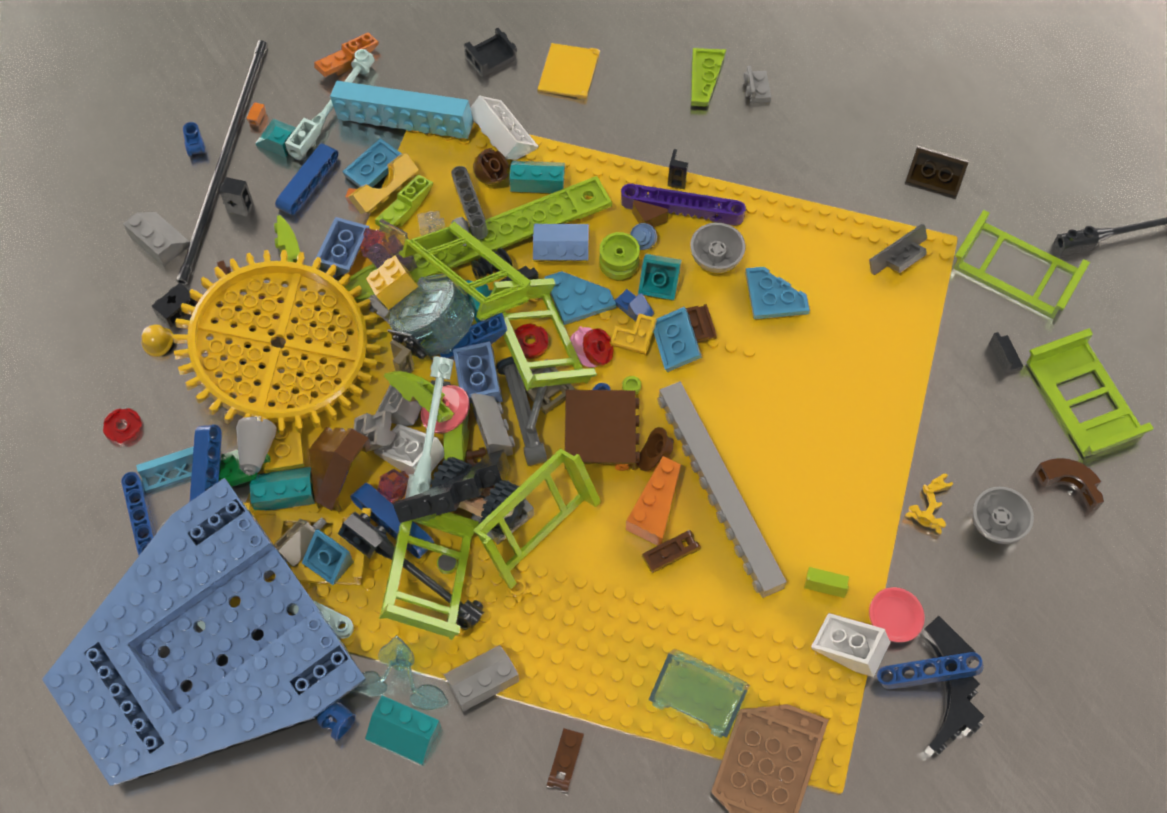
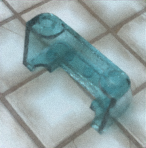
[648,649,750,738]

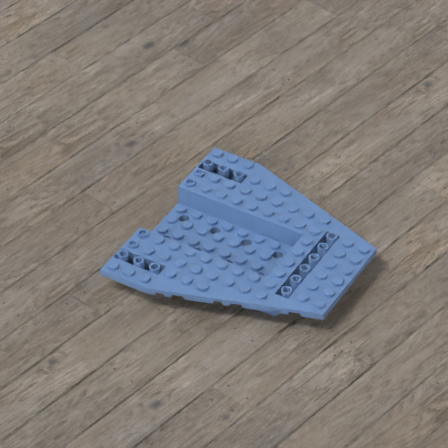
[42,478,366,786]

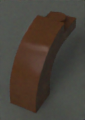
[1035,458,1104,511]

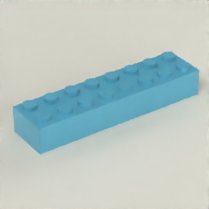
[330,81,474,139]

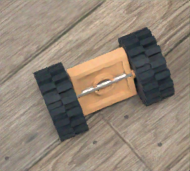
[429,457,526,535]

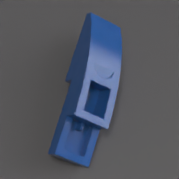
[438,313,507,360]

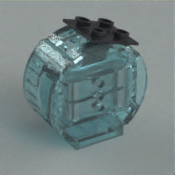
[387,274,474,360]

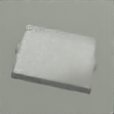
[379,219,408,250]

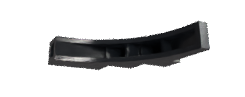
[393,449,510,523]
[920,616,985,757]

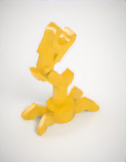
[905,474,953,535]

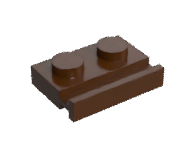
[686,304,717,343]

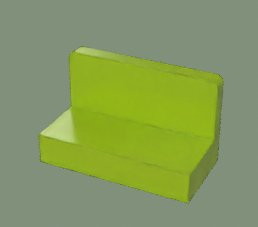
[804,567,849,598]

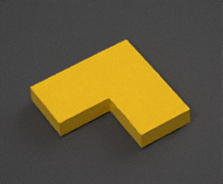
[610,314,657,355]

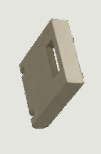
[523,359,575,414]

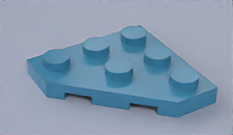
[745,267,810,319]
[545,271,616,325]

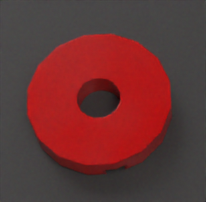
[514,323,549,359]
[582,328,614,366]
[103,408,143,445]

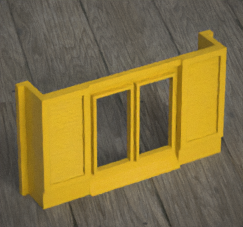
[243,502,371,585]

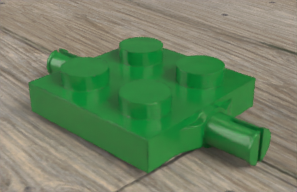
[219,449,271,487]

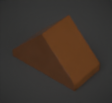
[632,200,668,227]

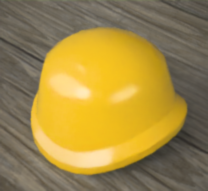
[141,324,174,357]

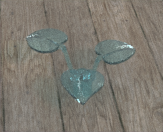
[354,635,448,710]

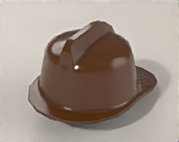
[638,427,674,471]

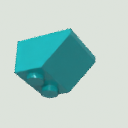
[638,254,682,300]

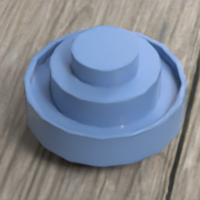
[630,223,657,250]

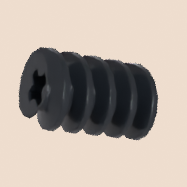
[471,247,513,280]

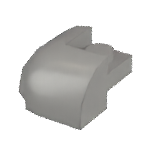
[354,410,396,451]

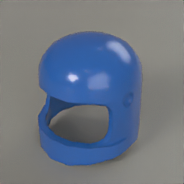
[317,701,356,742]

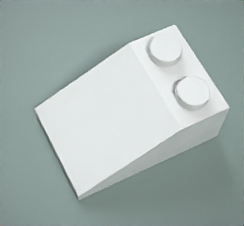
[374,424,444,476]
[811,613,890,677]

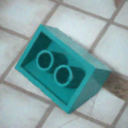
[510,161,565,193]
[250,467,315,511]
[365,695,441,766]

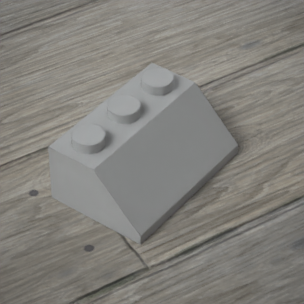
[123,212,190,266]
[471,393,515,456]
[444,645,519,712]

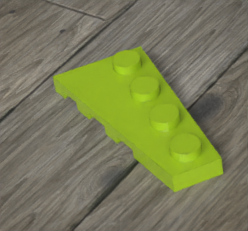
[691,48,726,106]

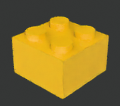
[366,255,418,310]

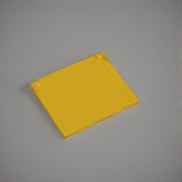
[537,43,600,100]

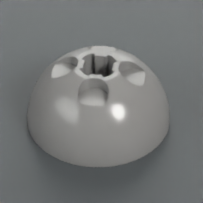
[691,223,745,273]
[972,487,1034,544]

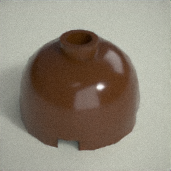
[473,148,509,185]

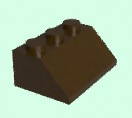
[906,145,969,196]

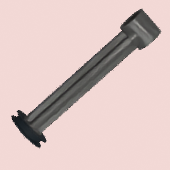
[496,357,547,466]

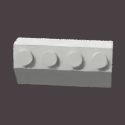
[470,96,539,160]

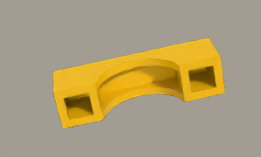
[348,153,419,214]

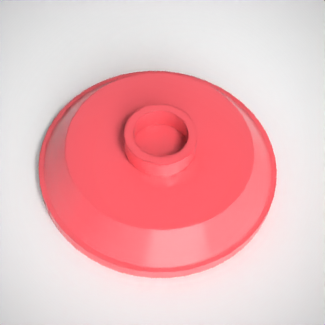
[421,385,470,433]
[869,587,925,643]

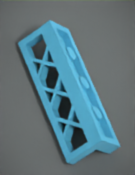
[136,446,221,493]

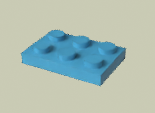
[342,138,402,187]
[653,307,702,372]

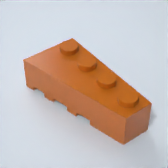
[626,456,681,546]

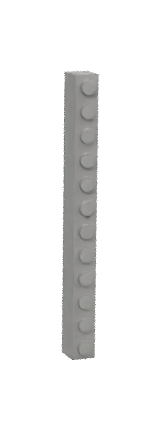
[657,381,787,598]

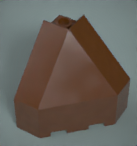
[308,427,371,512]

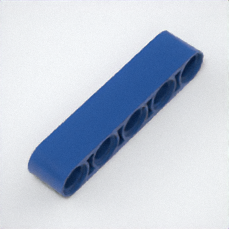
[275,143,339,215]
[189,425,222,502]
[121,472,156,555]
[350,483,435,558]
[877,652,984,689]

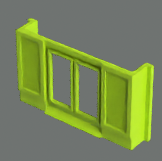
[1026,328,1154,458]

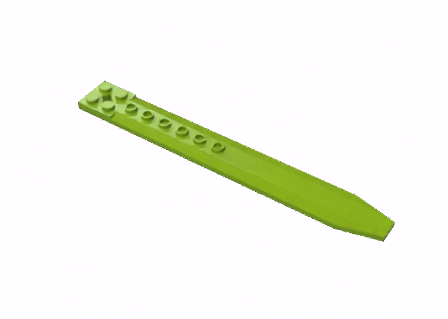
[345,176,612,302]

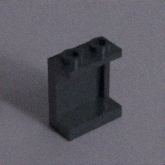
[464,28,517,77]

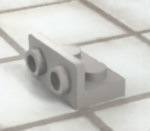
[743,66,771,103]

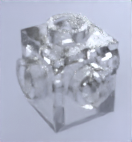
[417,211,445,236]

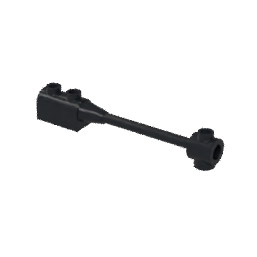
[1053,217,1167,257]
[338,512,485,630]

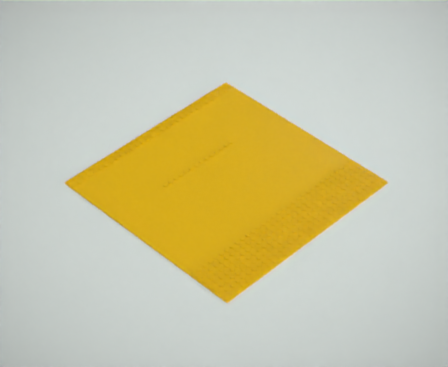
[230,122,958,794]

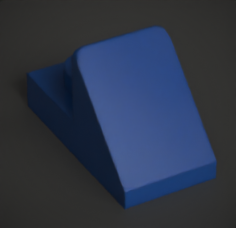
[614,289,654,321]

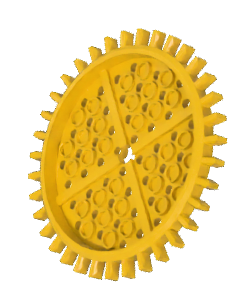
[173,250,380,435]

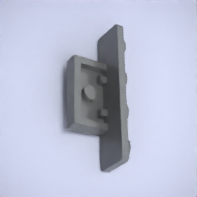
[869,224,927,275]

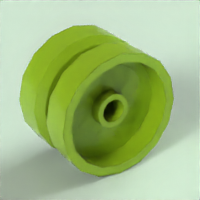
[599,232,640,280]

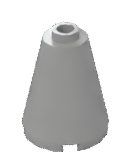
[236,417,276,475]

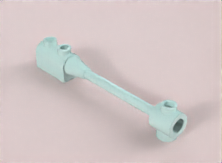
[285,49,375,160]
[405,356,453,498]

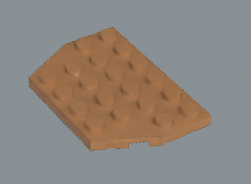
[711,704,828,813]

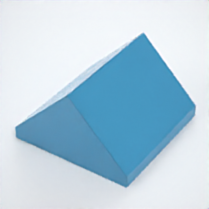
[302,529,354,585]

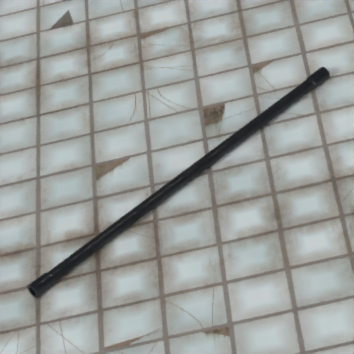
[176,40,268,285]

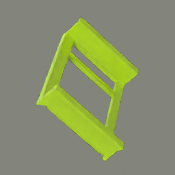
[953,210,1090,319]
[399,221,531,321]
[490,278,597,391]
[473,448,601,589]
[379,512,479,640]

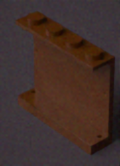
[565,390,640,470]

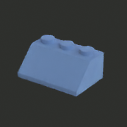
[315,217,370,277]
[533,224,589,261]
[453,341,503,403]

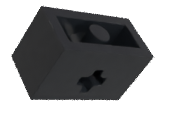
[219,177,253,216]
[152,283,197,328]

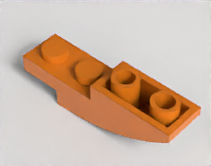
[314,33,379,77]

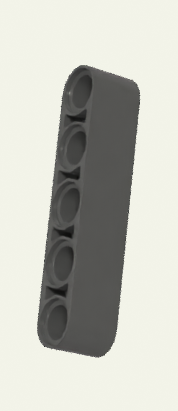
[451,166,488,239]

